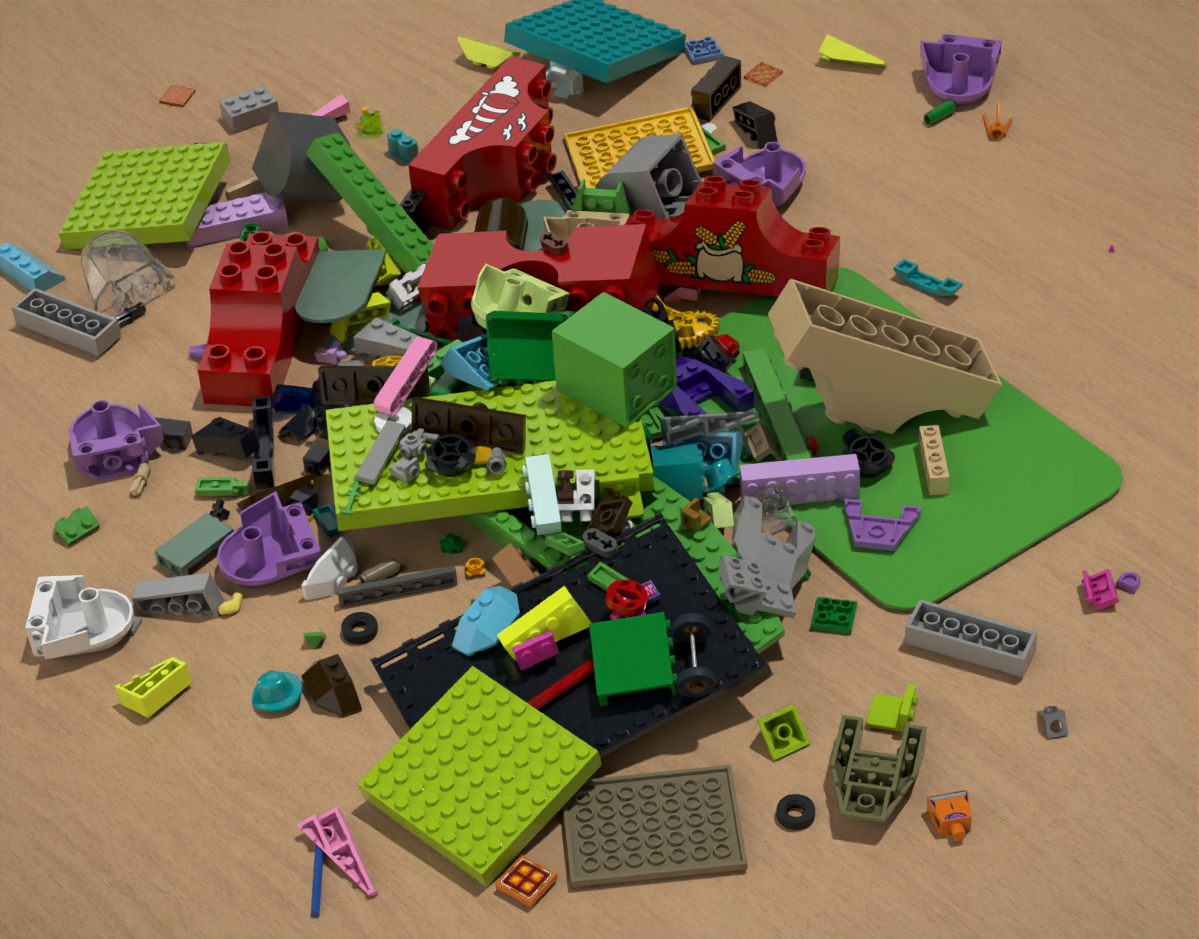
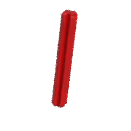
[527,660,595,710]

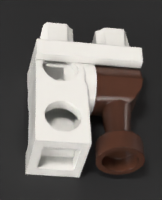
[558,470,595,522]

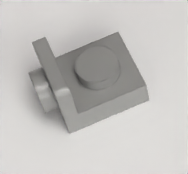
[389,457,420,483]

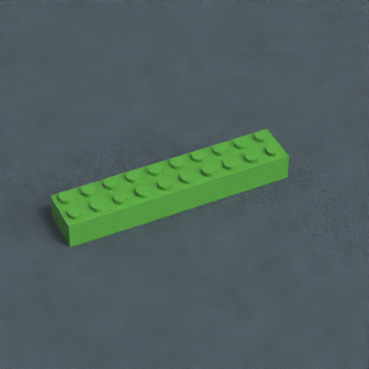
[306,133,434,274]

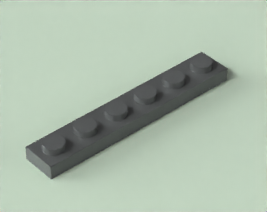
[337,566,458,608]

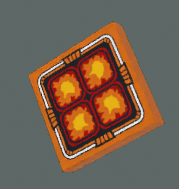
[495,855,558,907]

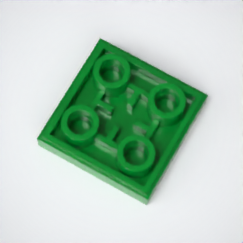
[811,597,857,635]

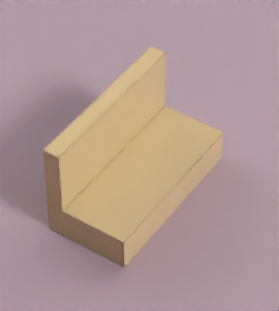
[744,423,782,462]

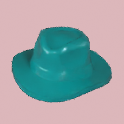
[702,459,740,495]
[252,670,303,712]

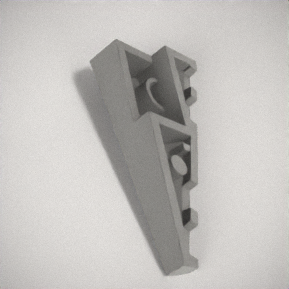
[660,411,759,446]

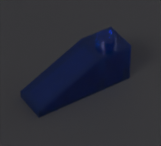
[271,384,316,414]

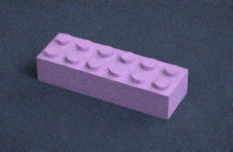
[185,193,288,248]
[740,454,860,508]

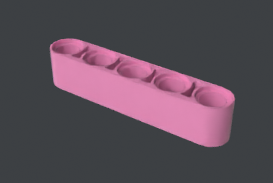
[374,337,437,416]

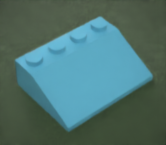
[439,334,499,390]

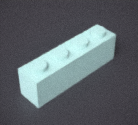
[522,454,561,535]

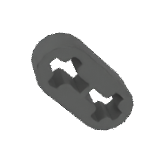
[583,528,618,558]

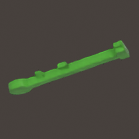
[340,475,363,516]

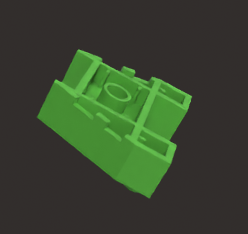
[571,179,634,217]

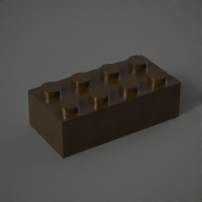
[691,55,741,122]

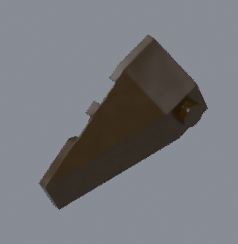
[236,472,318,511]

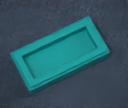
[313,503,347,537]

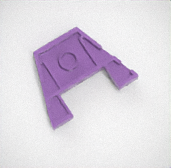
[844,499,921,551]

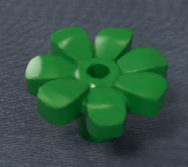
[440,533,465,554]

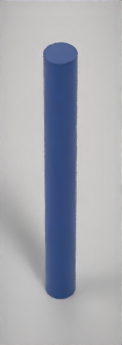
[311,845,324,917]

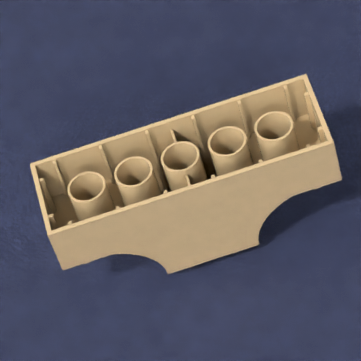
[768,279,1002,434]

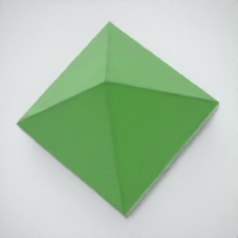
[303,631,326,649]

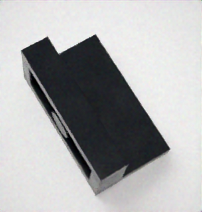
[278,404,317,442]

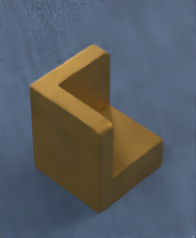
[680,498,711,533]

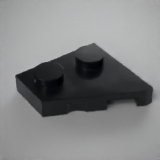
[688,335,735,373]

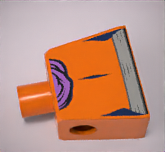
[927,790,971,841]

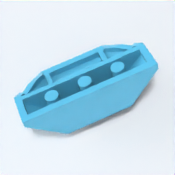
[452,586,520,656]

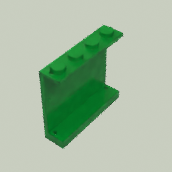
[486,311,563,386]
[589,612,677,706]

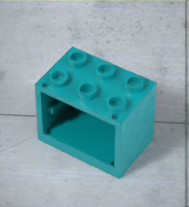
[651,443,706,500]

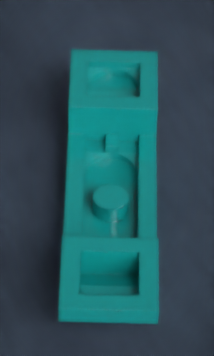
[893,259,963,296]

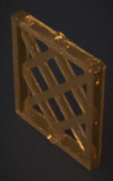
[744,62,783,87]

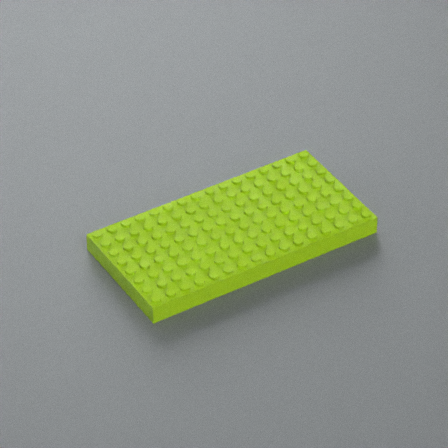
[326,381,654,531]

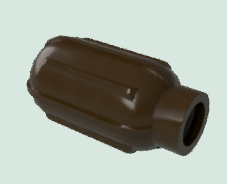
[474,195,528,251]

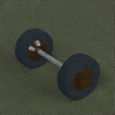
[672,613,716,697]

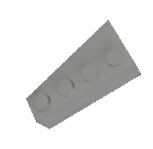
[353,317,420,358]
[132,573,225,617]

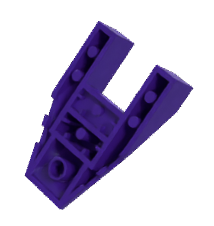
[659,356,754,417]

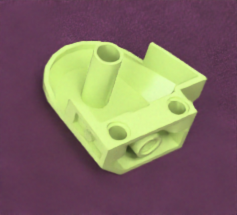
[471,264,570,329]

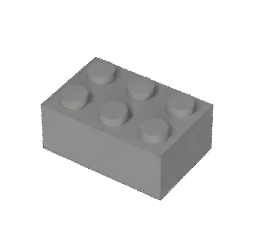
[219,85,279,133]

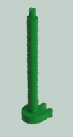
[388,319,453,345]

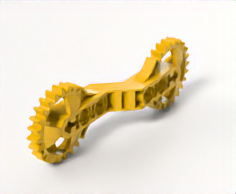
[652,294,720,349]

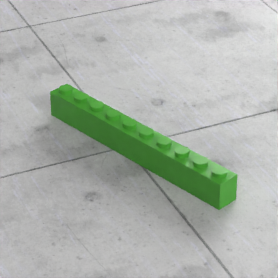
[743,348,813,461]

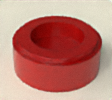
[806,436,818,455]

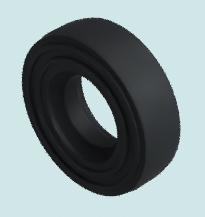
[341,612,378,644]
[776,794,815,830]

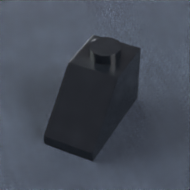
[155,417,193,450]

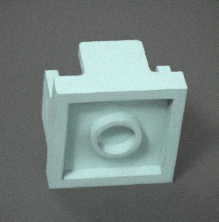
[546,61,584,99]

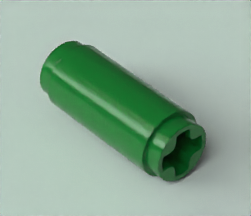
[923,100,956,125]

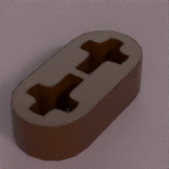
[540,232,569,255]

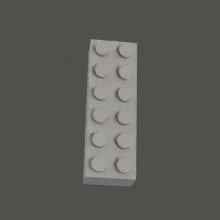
[12,288,121,356]
[905,599,1037,678]

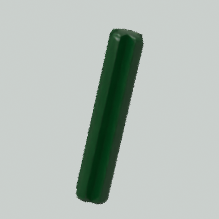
[731,424,754,461]

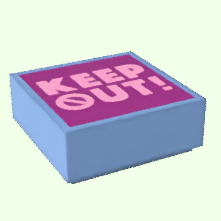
[641,580,661,605]

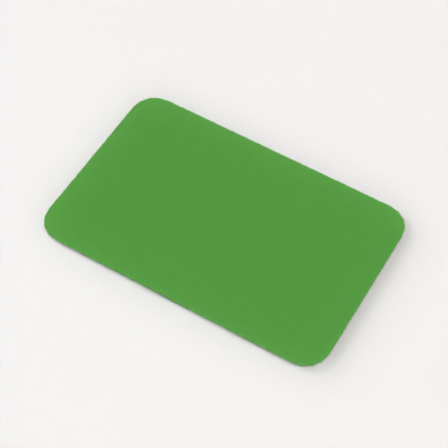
[652,267,1123,611]

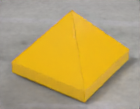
[474,446,491,464]

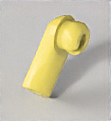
[218,593,243,615]

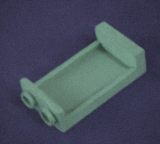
[155,513,234,577]

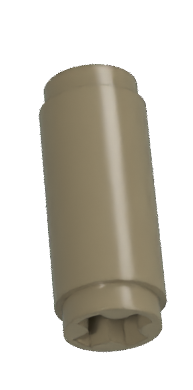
[359,558,400,584]

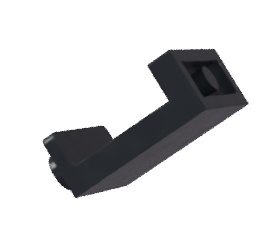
[399,189,430,234]

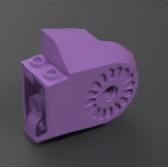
[920,34,1002,106]
[713,142,806,207]
[68,400,164,481]
[217,491,321,588]

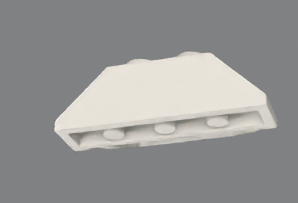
[302,536,358,600]

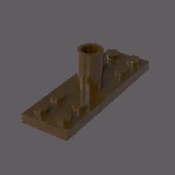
[318,366,431,405]
[411,397,526,454]

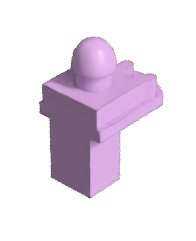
[315,341,347,365]

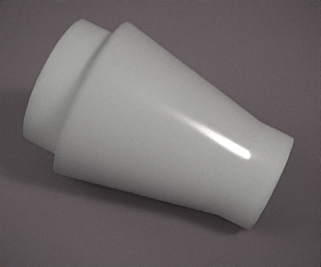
[487,447,507,474]

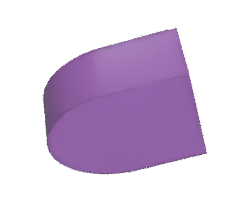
[1116,572,1140,594]

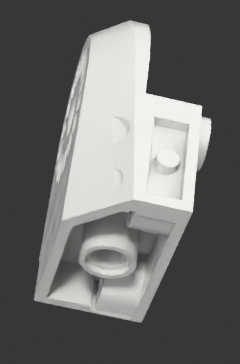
[25,575,135,659]

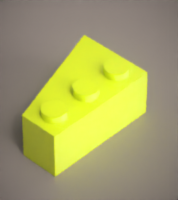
[115,657,192,718]

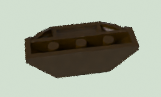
[301,654,362,718]

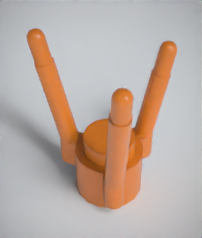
[983,104,1012,139]

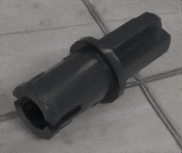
[113,302,146,325]

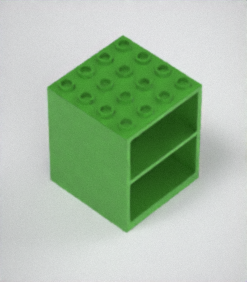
[552,292,677,428]

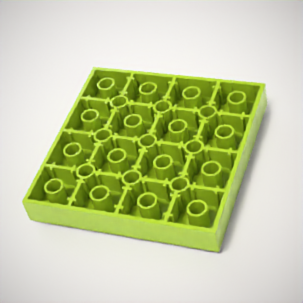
[58,142,231,250]
[357,666,602,887]

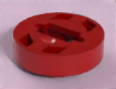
[605,579,648,616]

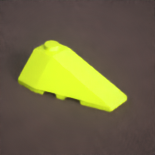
[819,34,887,67]

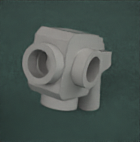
[400,429,439,458]

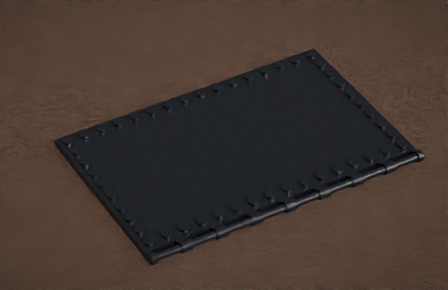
[370,512,767,758]

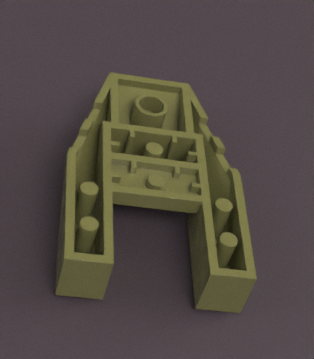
[831,715,927,823]

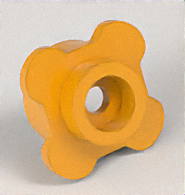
[465,558,486,576]

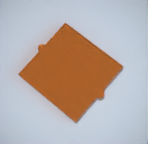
[159,85,196,107]

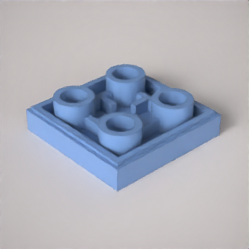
[684,37,724,65]

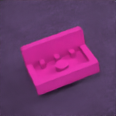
[1081,569,1119,611]
[512,630,559,671]

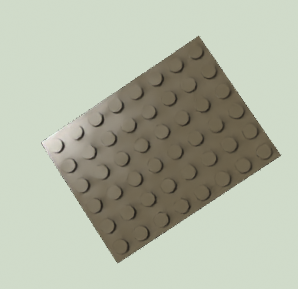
[563,765,748,888]

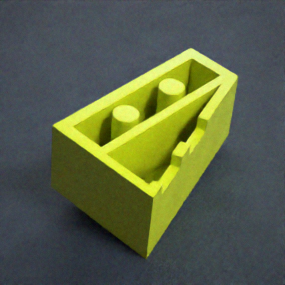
[330,292,391,343]

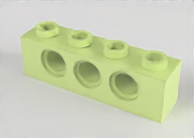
[703,492,734,528]

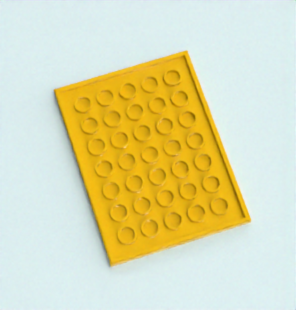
[563,107,715,188]

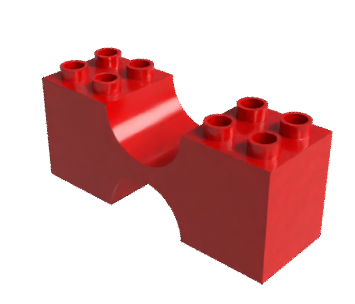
[417,224,660,344]

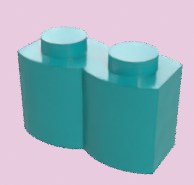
[387,129,419,164]

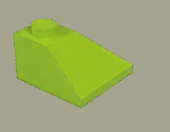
[757,704,811,760]

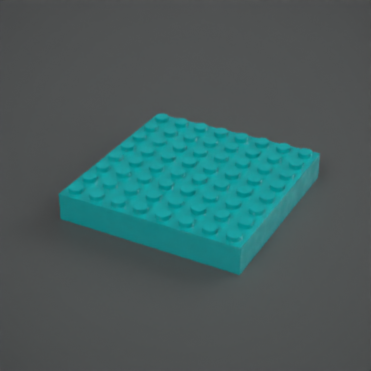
[504,0,686,83]

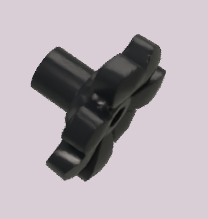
[209,499,230,519]

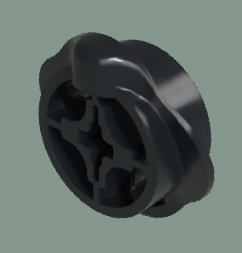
[426,434,476,477]
[842,436,895,477]

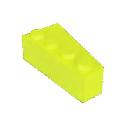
[497,586,591,660]

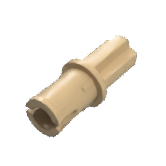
[130,463,151,496]

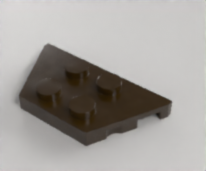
[580,488,633,552]

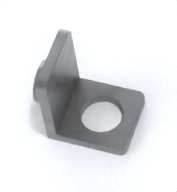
[1038,706,1068,738]

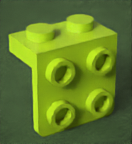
[599,472,644,519]
[866,684,919,732]

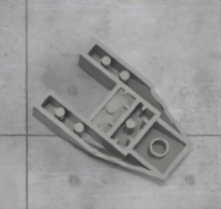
[732,495,815,590]

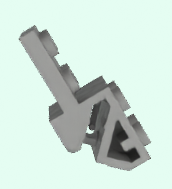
[718,555,797,619]

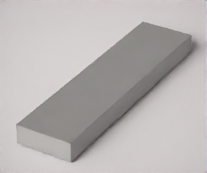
[356,420,406,485]

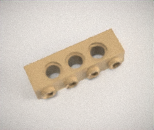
[919,425,949,496]

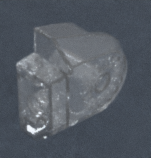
[81,230,175,313]

